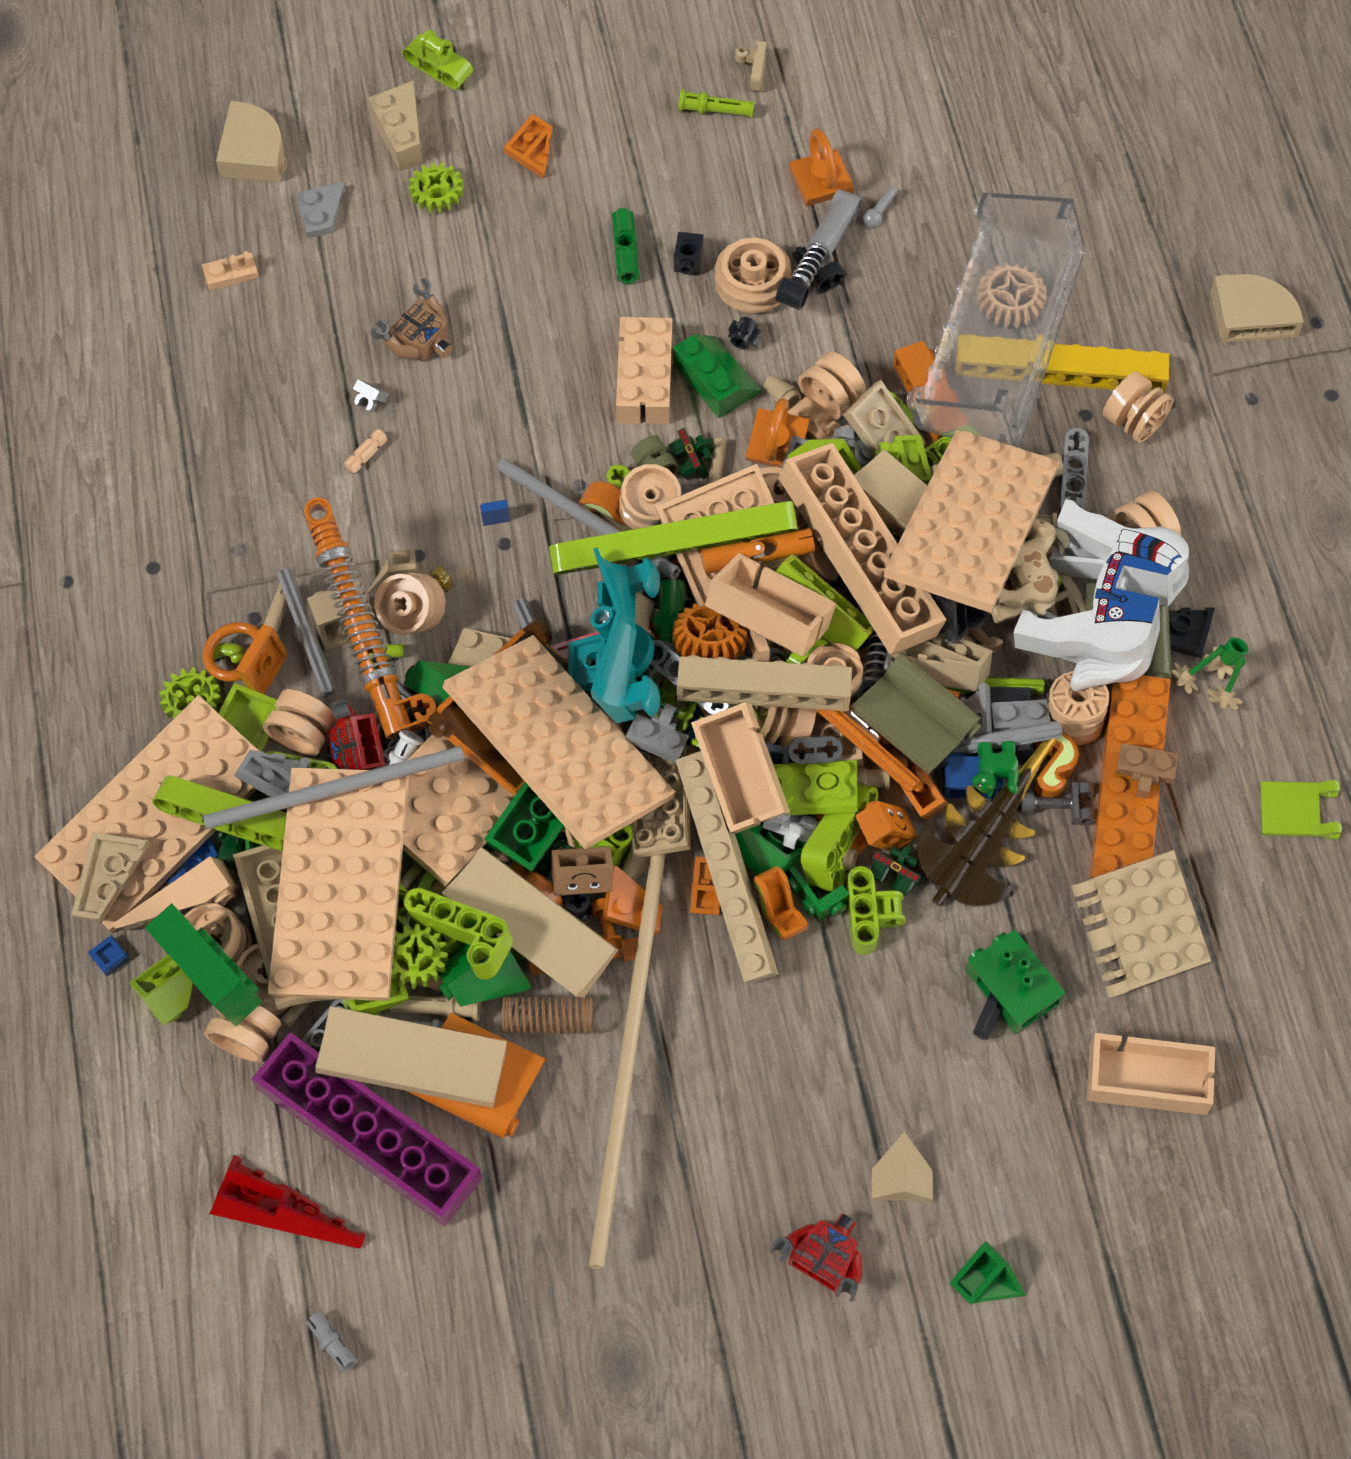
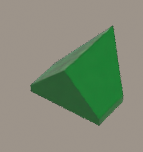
[949,1241,1026,1305]

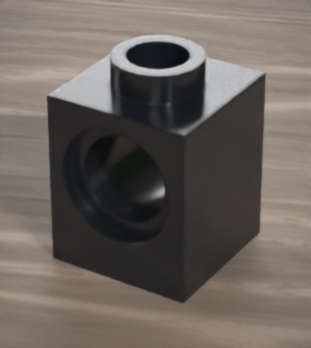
[674,231,704,275]

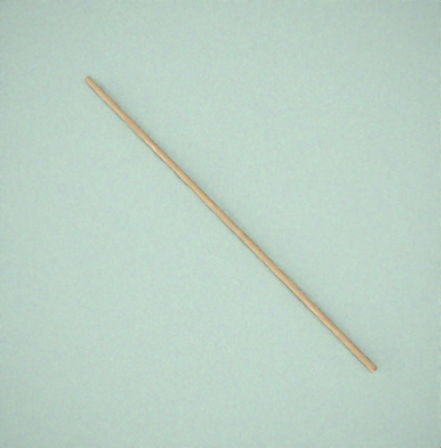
[589,438,727,1270]

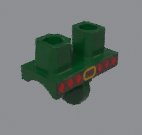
[668,428,716,480]
[871,845,924,896]

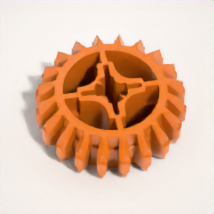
[672,602,748,660]

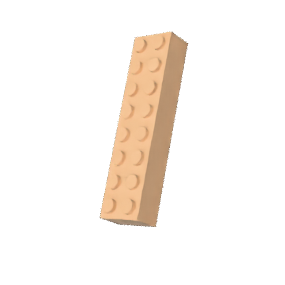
[778,443,946,656]

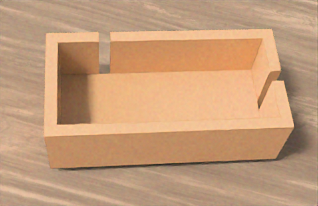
[616,317,672,424]
[705,553,836,657]
[691,702,790,833]
[1086,1033,1215,1115]

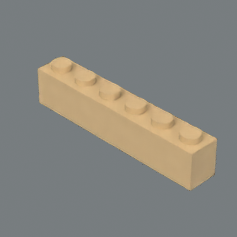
[677,655,852,711]

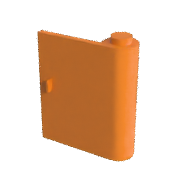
[408,1013,545,1139]

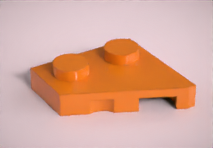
[503,113,553,179]
[602,865,663,936]

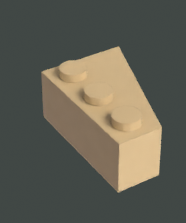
[367,81,423,171]
[890,633,993,691]

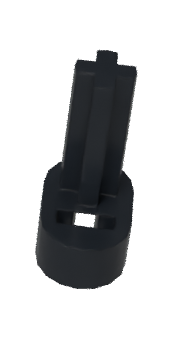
[792,246,847,294]

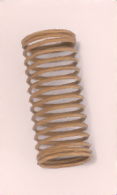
[502,996,593,1035]

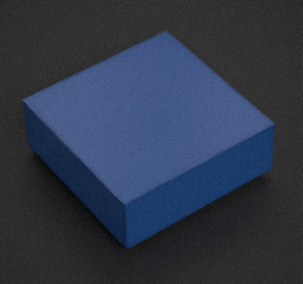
[480,500,510,526]
[88,935,130,977]

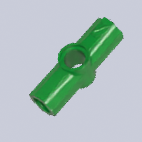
[612,208,640,285]
[653,579,685,659]

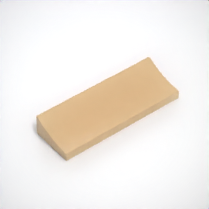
[854,449,927,536]
[233,846,336,1010]
[441,847,619,998]
[315,1006,507,1108]

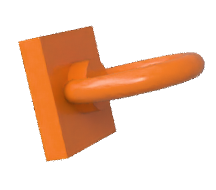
[789,128,854,207]
[745,398,810,468]
[202,622,289,695]

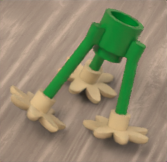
[1171,637,1248,710]

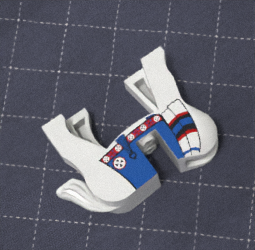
[1014,499,1189,691]

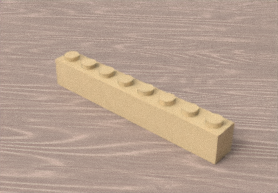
[676,751,779,984]

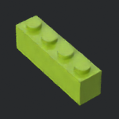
[775,554,874,651]

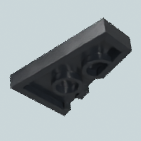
[1169,607,1215,658]

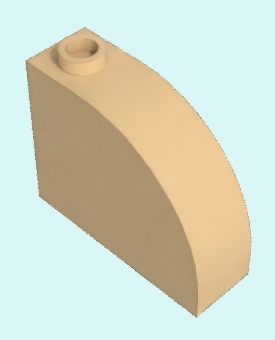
[216,101,287,182]
[1210,274,1304,343]

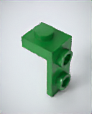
[787,865,849,923]

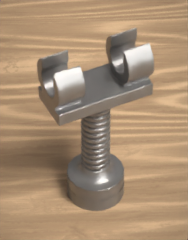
[1019,782,1096,825]

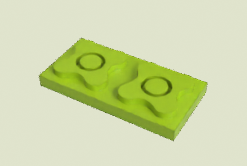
[773,760,858,816]

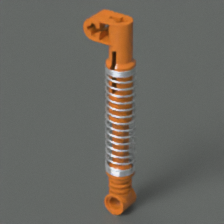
[304,497,436,739]

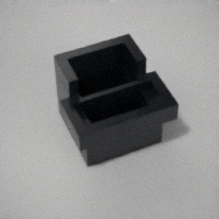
[929,592,989,644]

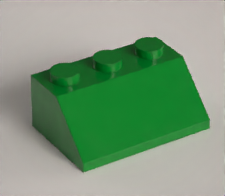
[673,334,761,419]
[484,782,564,872]
[735,821,806,876]

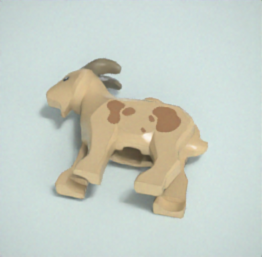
[991,519,1070,623]

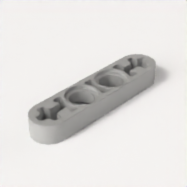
[1059,428,1089,515]

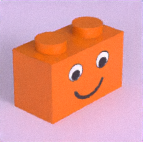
[855,801,918,851]

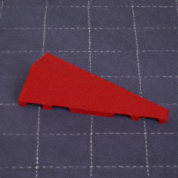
[209,1155,366,1249]

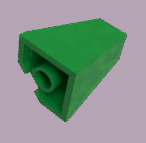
[403,660,470,707]
[437,935,531,1007]

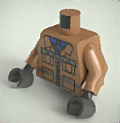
[371,278,453,362]

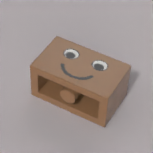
[552,846,613,896]

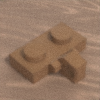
[1116,743,1178,799]

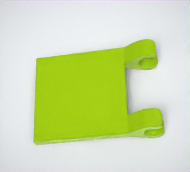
[1260,780,1342,840]

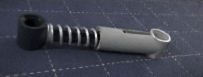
[775,189,863,310]

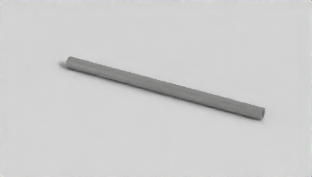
[497,459,680,579]
[203,746,465,829]

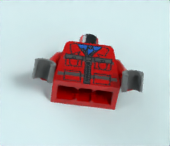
[327,699,386,770]
[770,1214,862,1302]

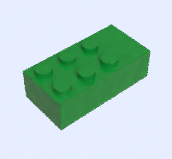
[144,903,262,1027]

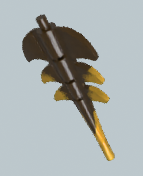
[916,738,1058,907]

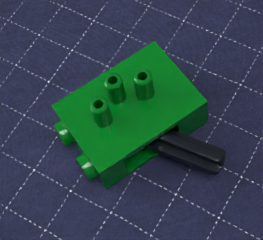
[965,929,1065,1040]

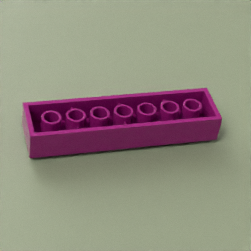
[252,1032,482,1227]

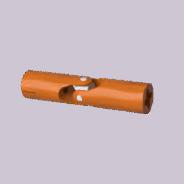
[700,528,815,574]

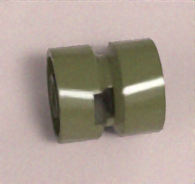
[631,435,679,475]

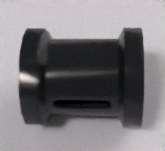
[564,893,591,922]

